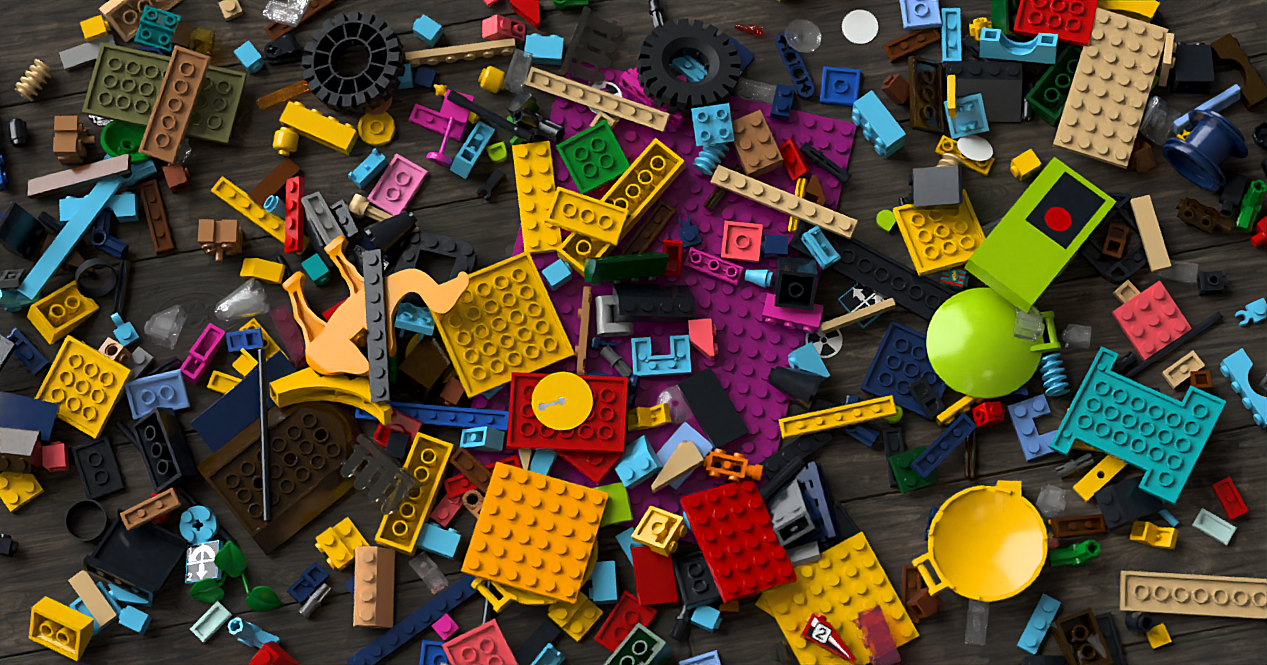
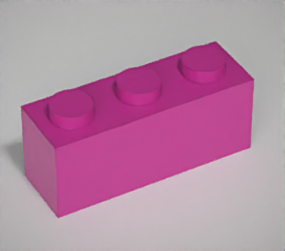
[762,293,824,334]

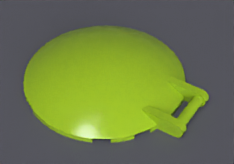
[926,288,1061,399]

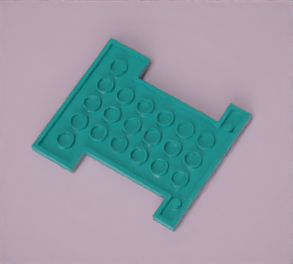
[1049,346,1227,505]

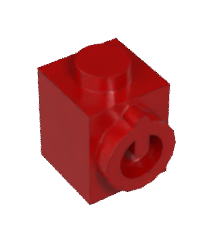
[971,401,1005,428]

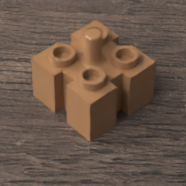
[53,116,96,164]
[198,219,243,262]

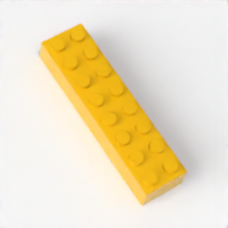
[557,138,685,278]

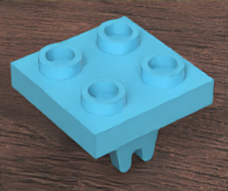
[943,93,989,139]
[691,103,734,147]
[394,303,435,341]

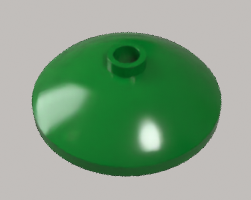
[100,120,151,163]

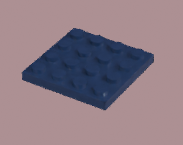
[860,320,947,421]

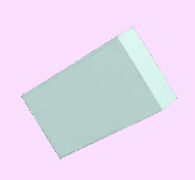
[1192,508,1236,546]
[190,601,232,643]

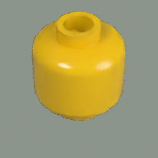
[478,66,507,93]
[273,127,299,156]

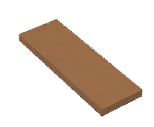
[138,45,212,164]

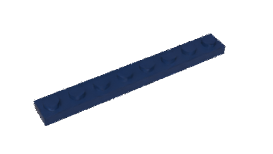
[346,574,486,665]

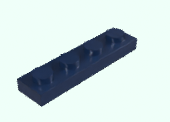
[909,413,977,479]

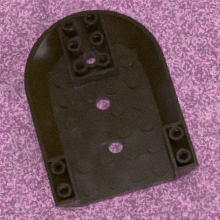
[196,401,366,556]

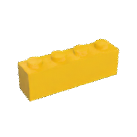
[279,101,358,156]

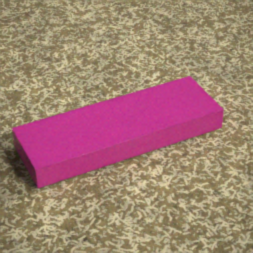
[408,104,468,142]

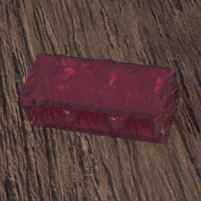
[269,304,307,367]
[854,605,901,665]

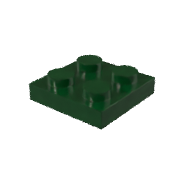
[888,446,939,494]

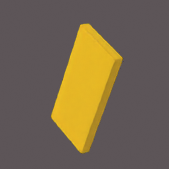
[545,186,630,247]

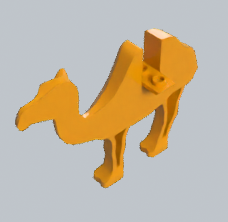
[282,235,470,376]

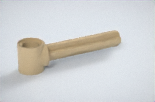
[349,194,419,232]

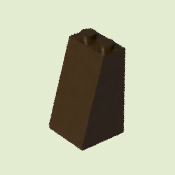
[396,324,454,405]

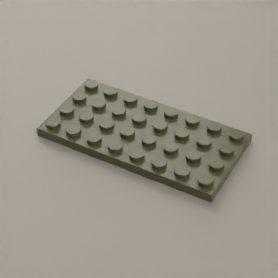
[82,42,247,145]

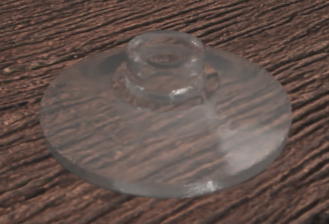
[785,19,821,53]
[656,386,693,424]

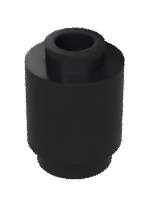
[8,119,29,148]
[1125,612,1154,633]

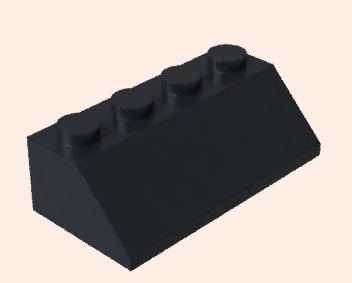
[612,284,694,323]
[131,407,198,494]

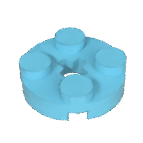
[180,506,219,544]

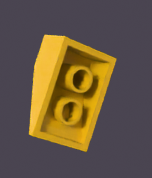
[27,280,99,345]

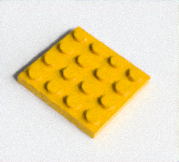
[893,189,986,276]
[35,335,133,439]

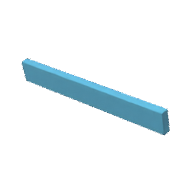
[17,176,124,302]

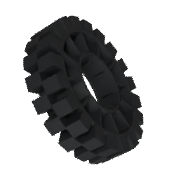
[302,11,406,114]
[637,19,741,117]

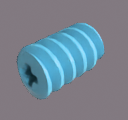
[692,142,730,176]
[1039,353,1070,396]

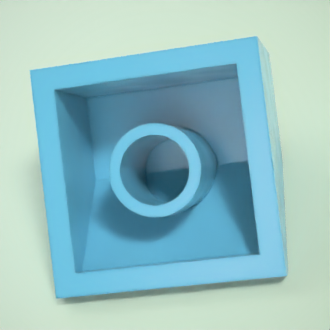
[615,435,663,489]

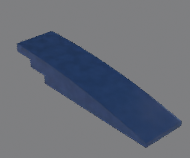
[0,391,60,442]

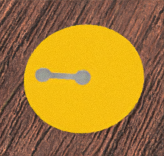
[532,372,593,430]

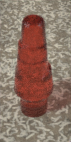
[735,24,763,35]

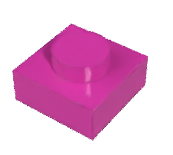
[432,613,460,641]

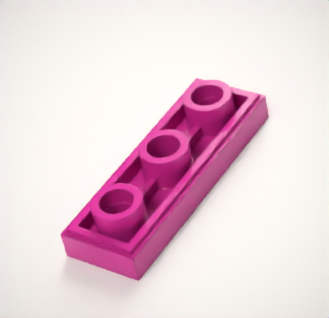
[684,248,744,286]

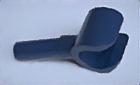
[589,337,617,350]

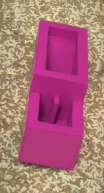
[179,323,226,386]

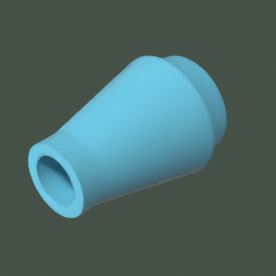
[264,195,286,219]
[745,269,774,288]

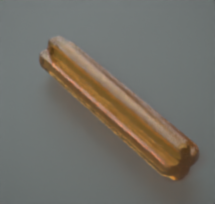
[256,79,309,110]

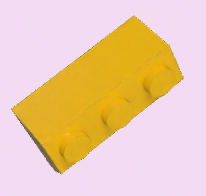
[29,596,94,661]

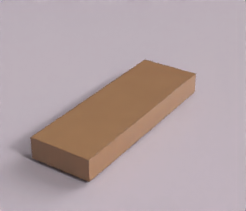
[120,487,182,532]

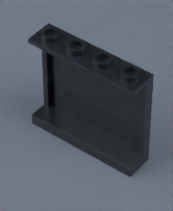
[83,508,188,603]

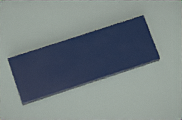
[190,350,298,452]

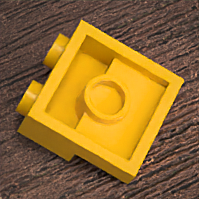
[631,505,687,557]
[315,517,370,571]
[548,591,604,642]

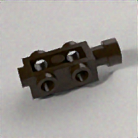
[1176,197,1234,235]

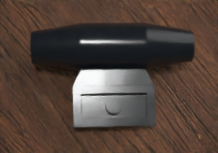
[304,199,361,271]

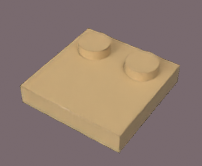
[1158,33,1177,87]

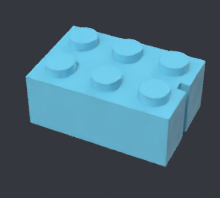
[851,90,906,159]

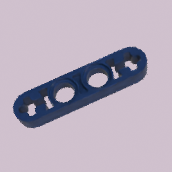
[775,32,815,100]

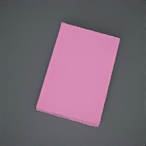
[367,153,429,216]

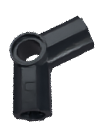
[512,108,566,143]

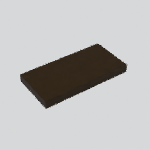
[908,56,945,135]

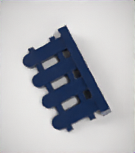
[780,461,842,546]

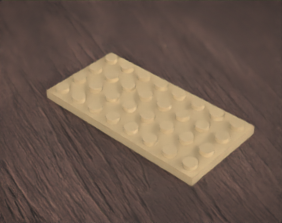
[1053,8,1169,169]

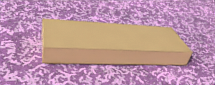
[68,570,118,628]

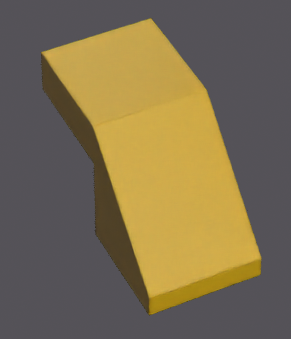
[240,258,286,284]
[626,403,671,431]
[1129,521,1179,549]

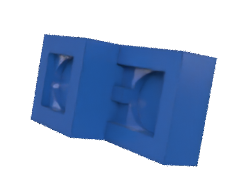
[225,328,264,352]

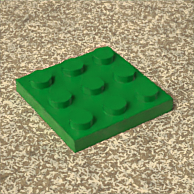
[556,120,630,195]

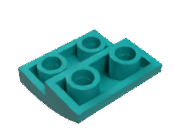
[134,5,181,54]

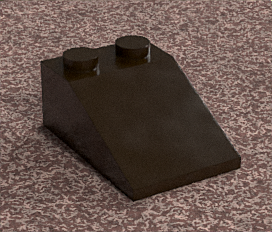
[1049,607,1114,665]

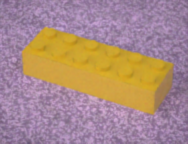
[375,432,456,557]

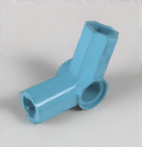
[104,154,158,186]
[0,288,42,312]
[228,617,280,648]

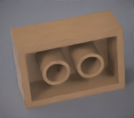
[731,110,783,178]

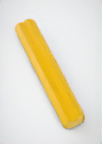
[788,178,807,233]

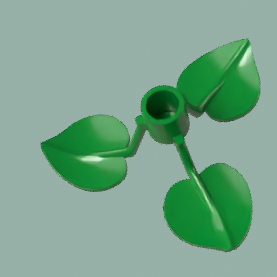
[190,541,281,611]

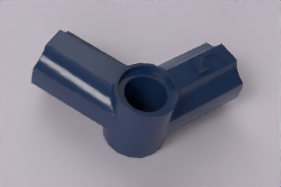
[90,211,129,260]
[841,395,879,448]

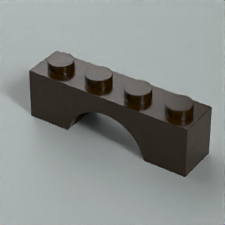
[1210,33,1267,111]

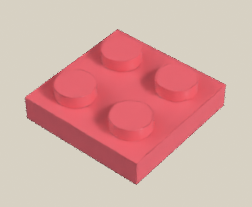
[721,221,763,263]

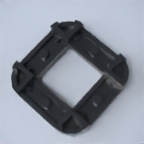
[1078,192,1164,285]
[394,231,478,308]

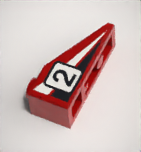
[800,613,856,664]

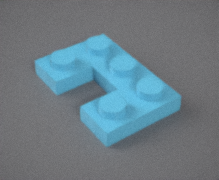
[631,335,691,377]

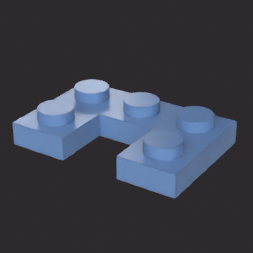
[1007,394,1057,461]

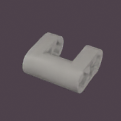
[595,295,634,337]

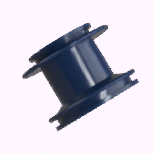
[1162,109,1248,191]

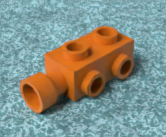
[703,449,763,482]

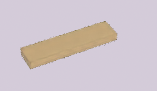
[1130,195,1171,272]
[820,298,896,334]

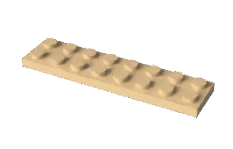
[1119,571,1267,619]

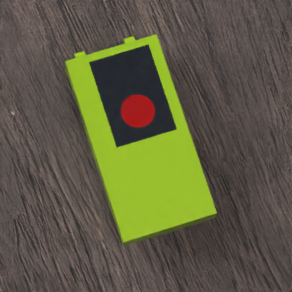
[964,157,1117,314]

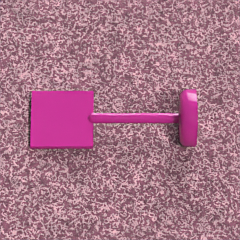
[426,89,474,167]

